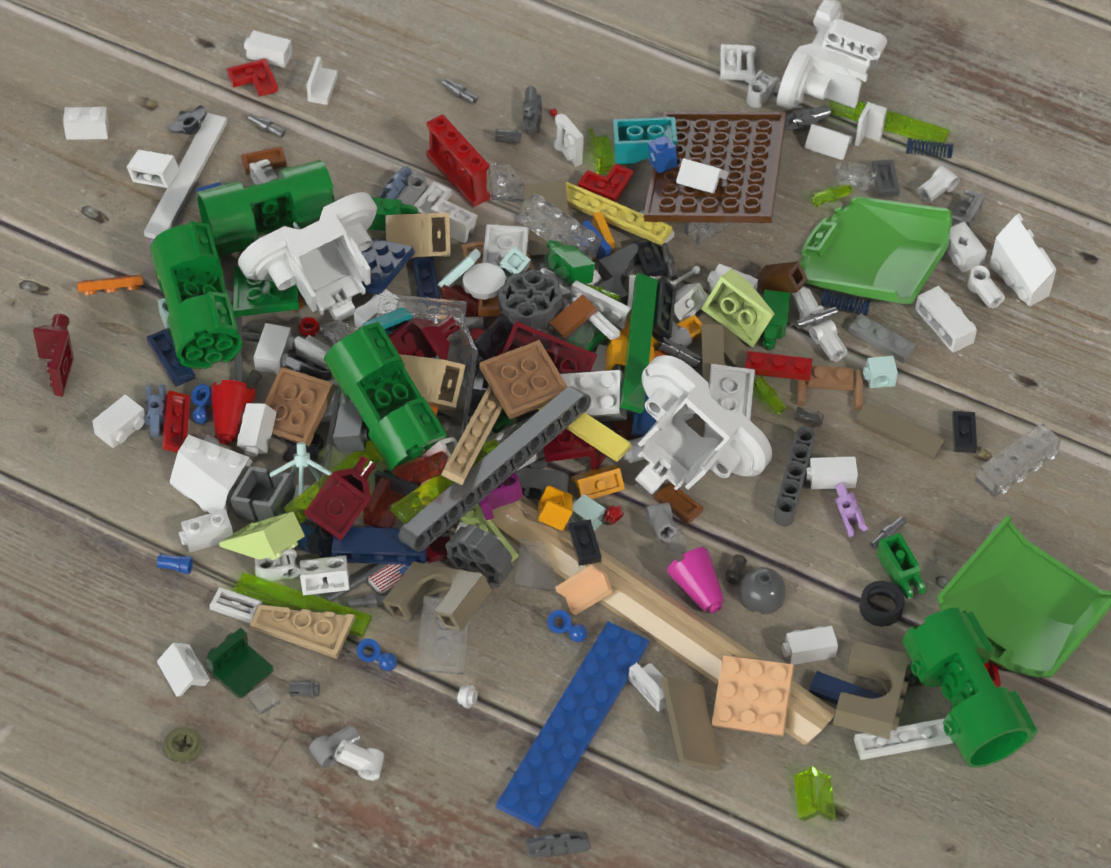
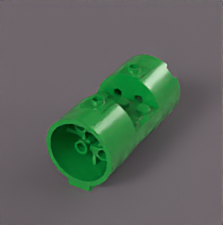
[197,160,337,257]
[150,221,242,369]
[324,321,449,476]
[902,608,1038,768]

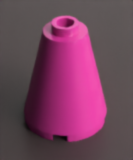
[667,547,724,614]

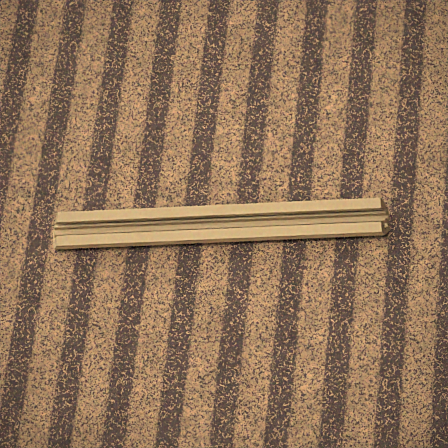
[491,496,836,745]

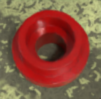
[298,317,320,337]
[603,505,624,526]

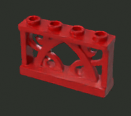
[426,114,490,208]

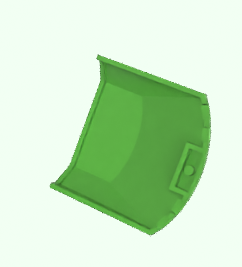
[799,196,953,305]
[937,515,1111,678]

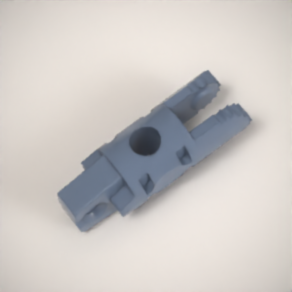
[378,166,414,199]
[145,384,166,437]

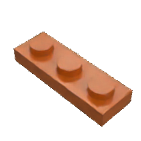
[77,274,144,295]

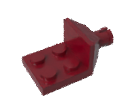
[33,314,74,397]
[388,315,460,360]
[543,414,624,470]
[303,456,376,541]

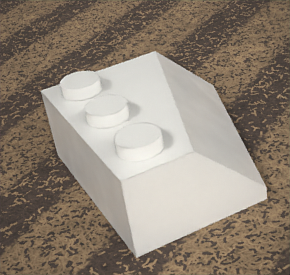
[990,213,1057,307]
[169,435,250,513]

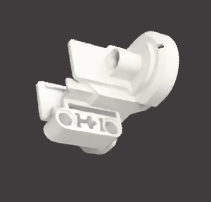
[777,0,887,110]
[238,192,377,323]
[635,355,772,495]

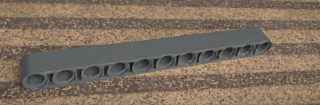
[399,386,591,552]

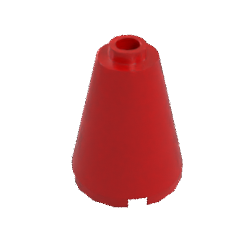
[211,380,256,445]

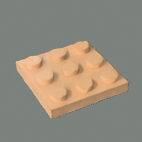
[712,655,795,737]

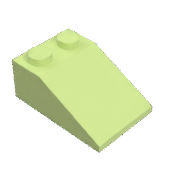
[702,269,775,347]
[219,511,305,560]

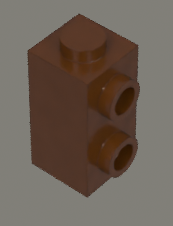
[756,261,808,293]

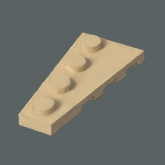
[250,605,355,659]

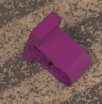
[480,473,523,521]

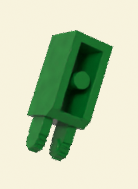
[368,197,418,231]
[545,240,595,287]
[760,290,790,350]
[877,533,926,599]

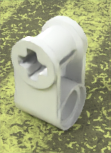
[746,70,780,108]
[255,549,300,583]

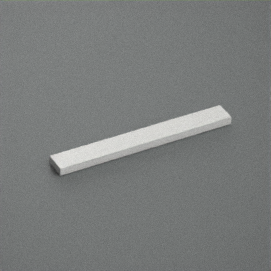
[144,113,228,239]

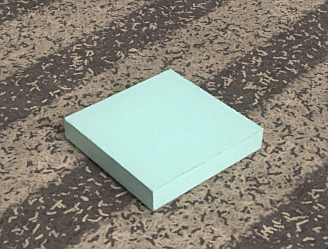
[438,248,481,290]

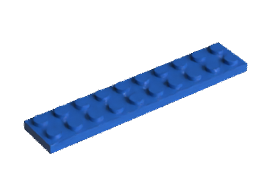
[496,621,650,829]

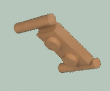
[797,365,863,410]

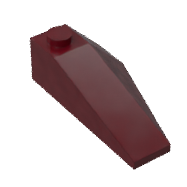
[502,321,597,374]

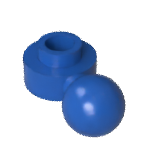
[191,384,212,425]
[547,610,588,642]
[357,639,397,671]

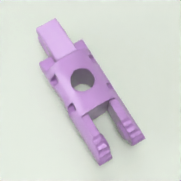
[835,483,868,537]

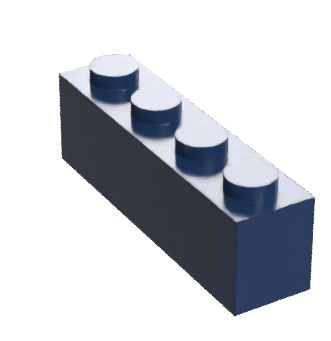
[332,526,428,565]

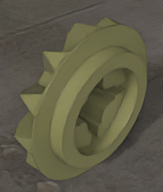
[163,727,202,763]

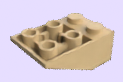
[385,213,450,257]
[399,354,466,413]

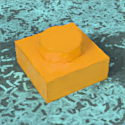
[677,315,702,342]

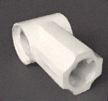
[918,166,960,202]
[967,266,1005,309]
[792,287,827,329]
[809,319,847,362]
[334,740,384,780]

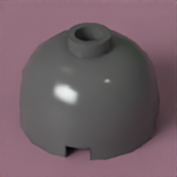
[739,567,786,614]

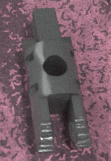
[523,86,542,134]
[785,106,831,131]
[526,831,591,857]

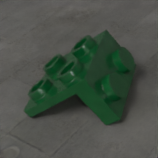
[206,627,273,698]

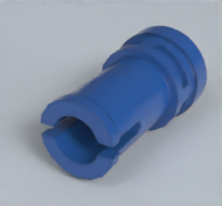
[157,553,193,575]

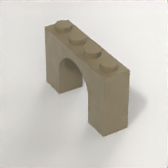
[383,562,492,631]
[833,640,911,739]

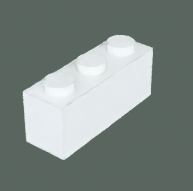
[915,286,977,353]

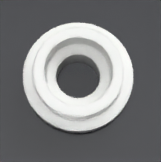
[458,684,478,708]

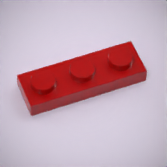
[745,351,813,381]
[162,390,190,453]

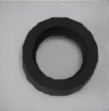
[859,581,905,627]

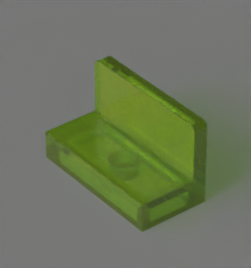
[587,127,615,174]
[794,767,836,822]

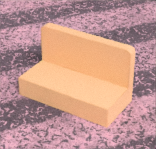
[555,565,613,615]

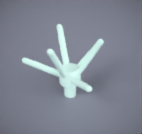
[270,442,332,496]

